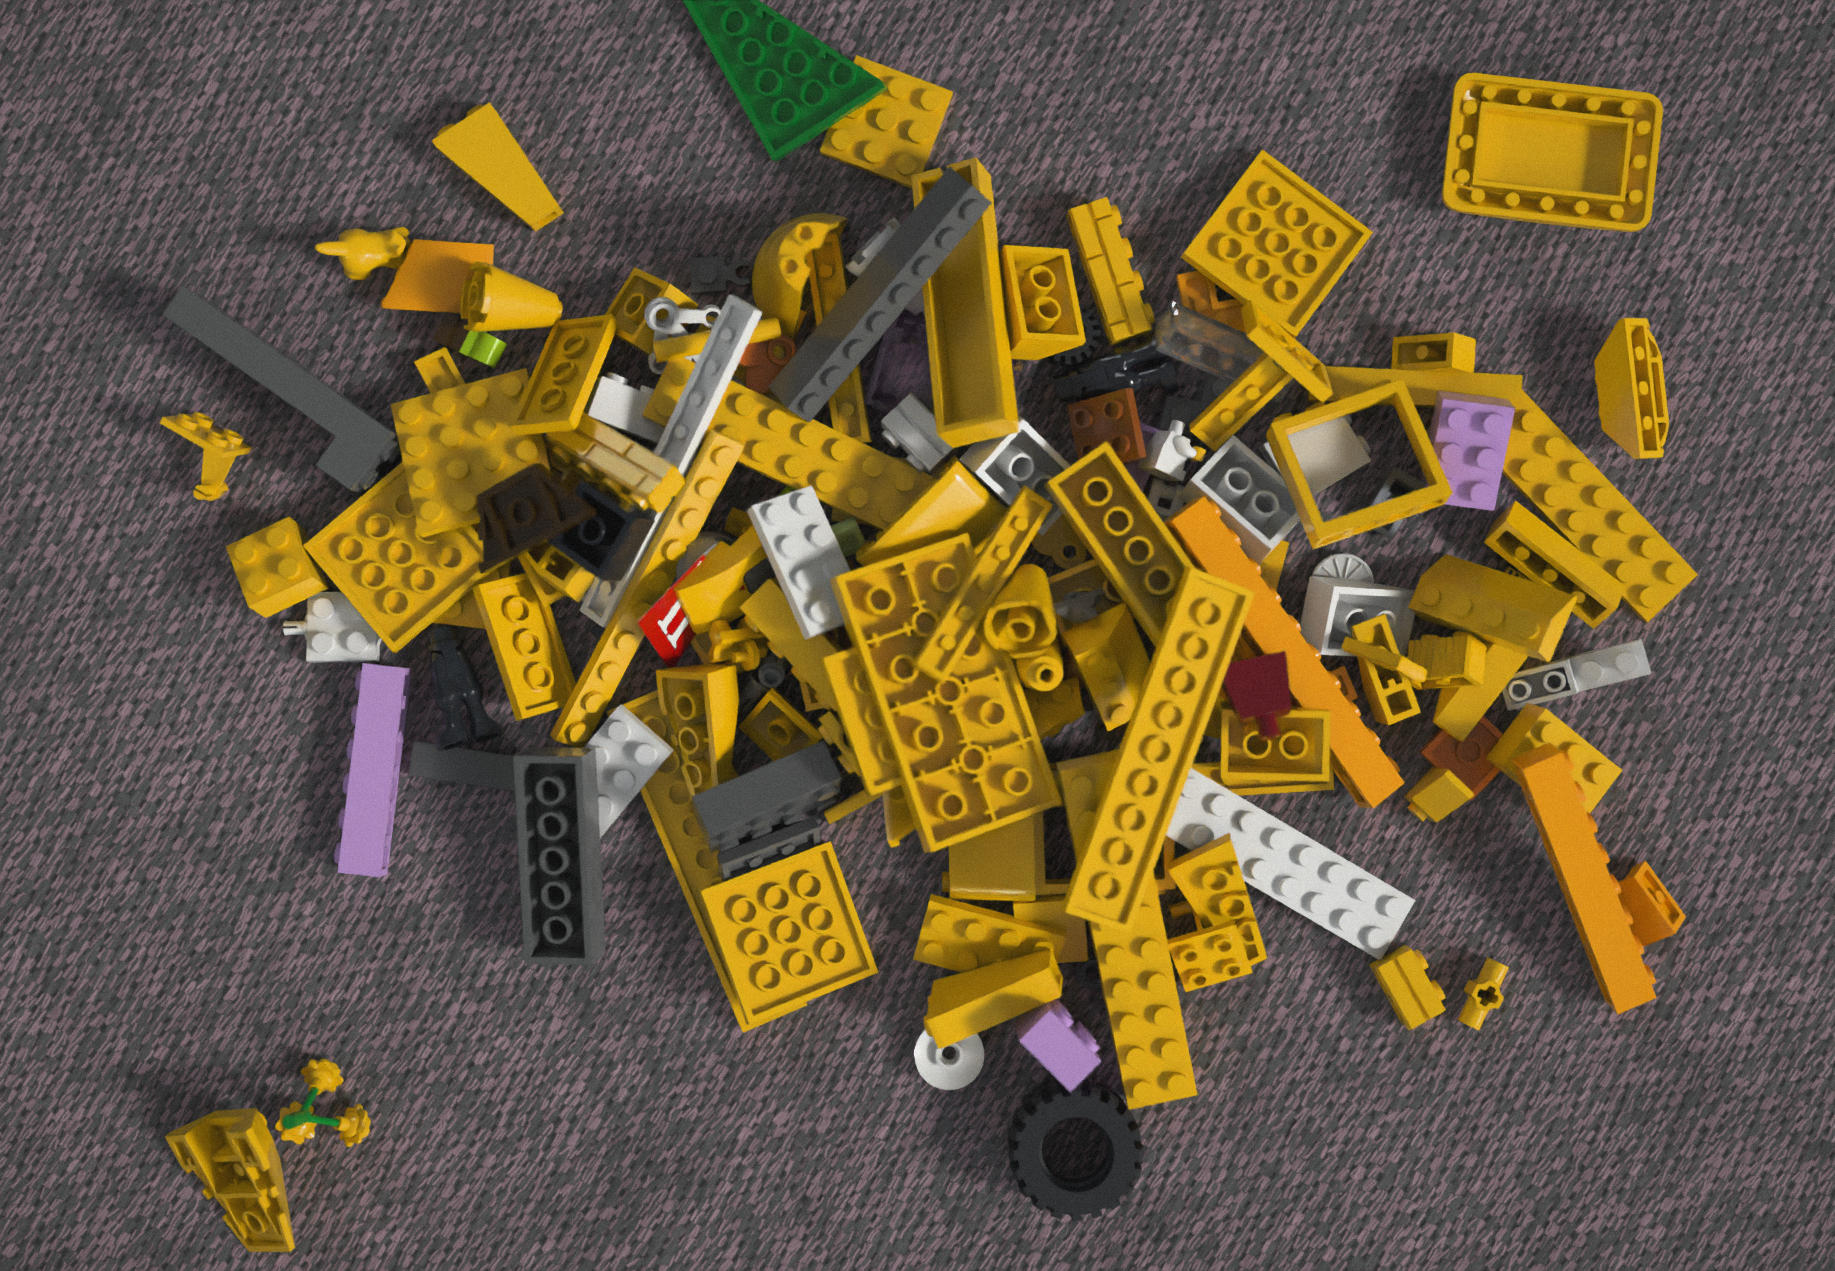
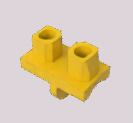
[708,619,769,671]

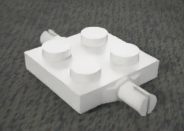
[283,592,382,663]

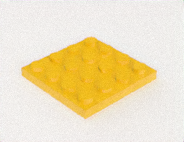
[1180,149,1373,338]
[390,368,553,538]
[303,462,492,653]
[699,841,879,1025]

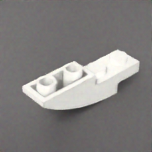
[1502,639,1651,711]

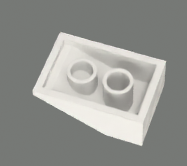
[1300,576,1415,657]

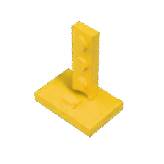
[1189,299,1333,452]

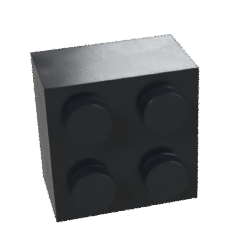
[547,480,656,581]

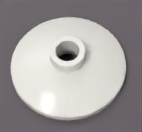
[914,1030,984,1090]

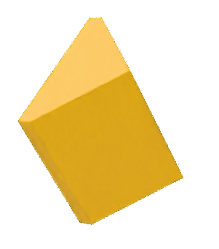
[739,688,823,761]

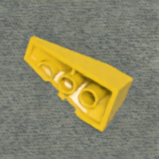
[1432,638,1528,742]

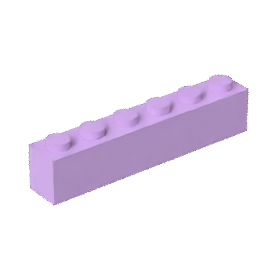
[334,663,412,877]

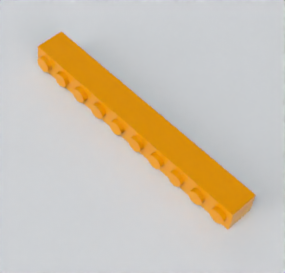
[1163,496,1405,808]

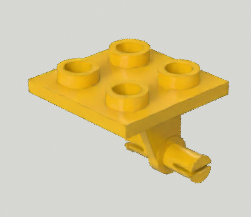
[160,412,252,501]
[1167,900,1253,992]

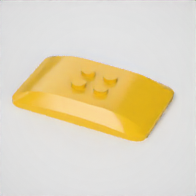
[1442,73,1663,232]

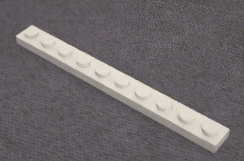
[580,294,763,628]

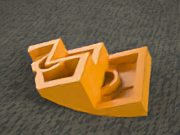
[380,239,494,313]

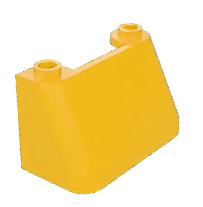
[856,455,1008,567]
[942,814,1036,901]

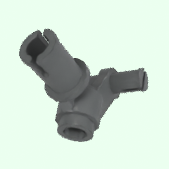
[738,655,786,712]

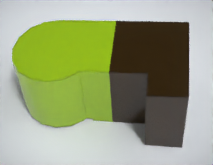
[433,311,507,369]

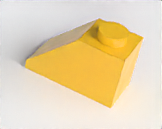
[1391,332,1476,373]
[1404,767,1474,823]

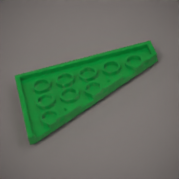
[683,0,888,162]

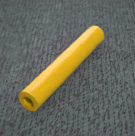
[652,317,781,363]

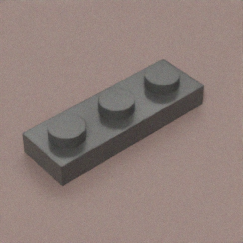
[717,817,821,882]

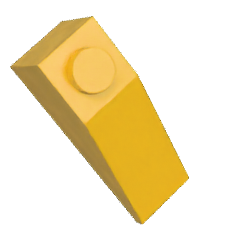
[1351,614,1421,725]

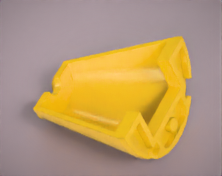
[752,213,848,343]

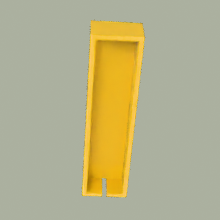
[911,157,1019,448]

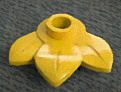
[1031,513,1087,570]

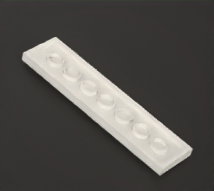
[1166,768,1416,961]

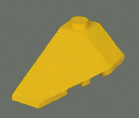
[656,664,739,798]

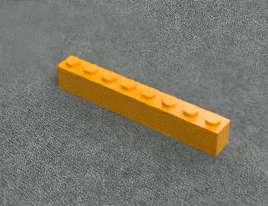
[1510,742,1657,1014]

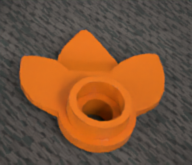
[738,334,797,394]

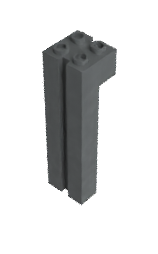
[162,286,402,494]

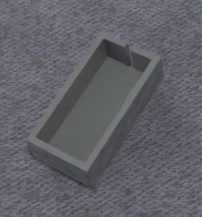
[692,740,841,853]

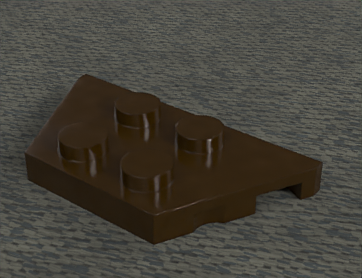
[477,463,597,574]

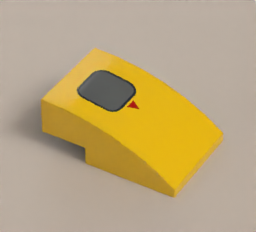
[673,525,776,634]

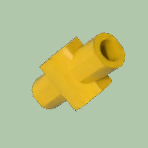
[1458,957,1509,1030]

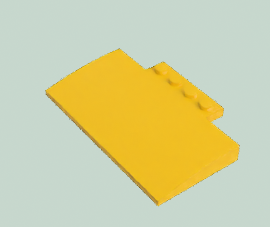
[820,533,1062,853]

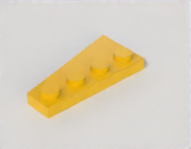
[1167,832,1267,966]

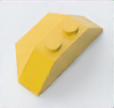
[1594,318,1669,459]

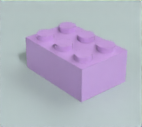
[1421,391,1515,511]
[1015,998,1101,1092]

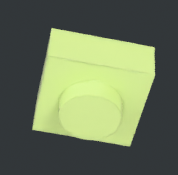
[830,517,865,558]

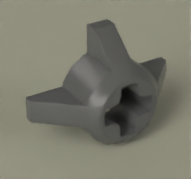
[1053,587,1106,623]

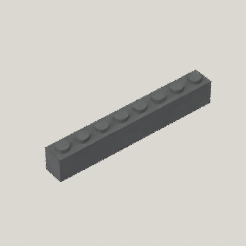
[768,166,992,423]

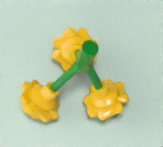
[275,1059,371,1147]

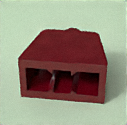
[1221,651,1291,741]

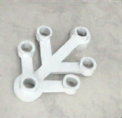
[645,297,745,387]

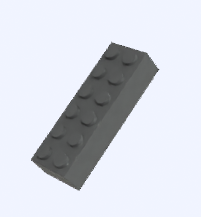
[513,747,606,965]

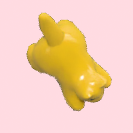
[315,227,411,280]

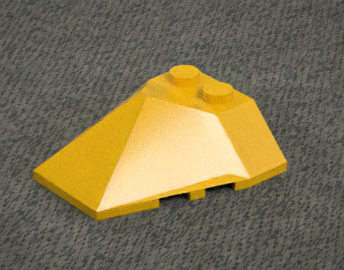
[164,1108,295,1252]

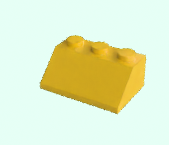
[999,245,1086,360]
[1061,602,1151,731]

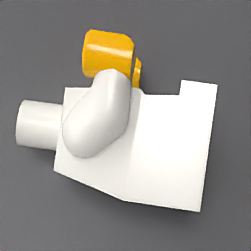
[1137,420,1206,481]

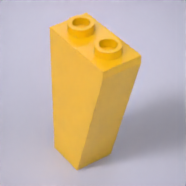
[431,102,564,232]
[923,948,1063,1049]

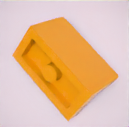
[1617,860,1686,947]

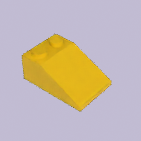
[1220,701,1331,781]

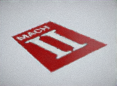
[637,554,706,668]

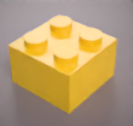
[226,517,328,618]

